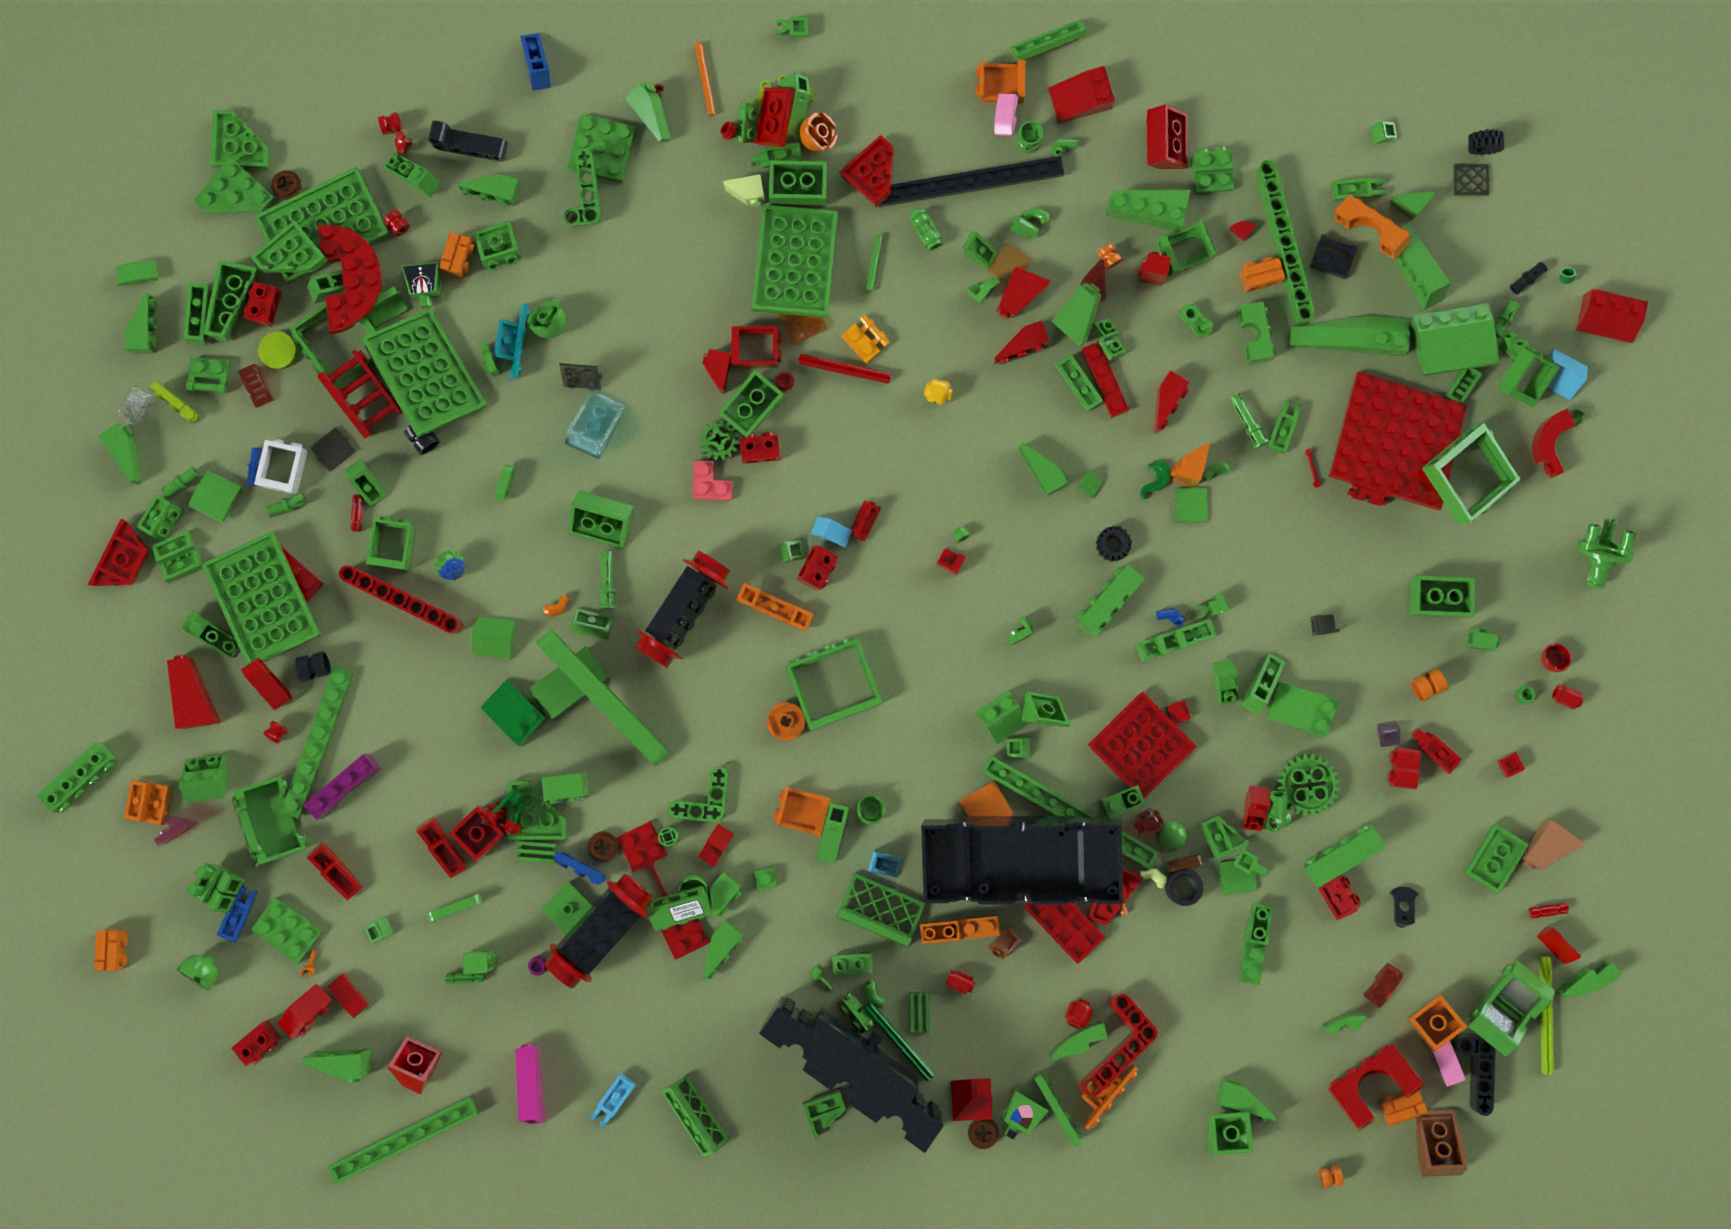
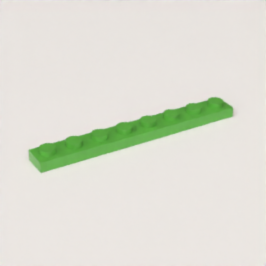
[280,666,354,819]
[327,1095,480,1185]

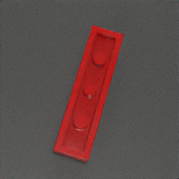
[1081,341,1129,418]

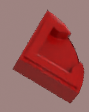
[1229,221,1256,241]

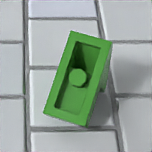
[963,231,998,268]

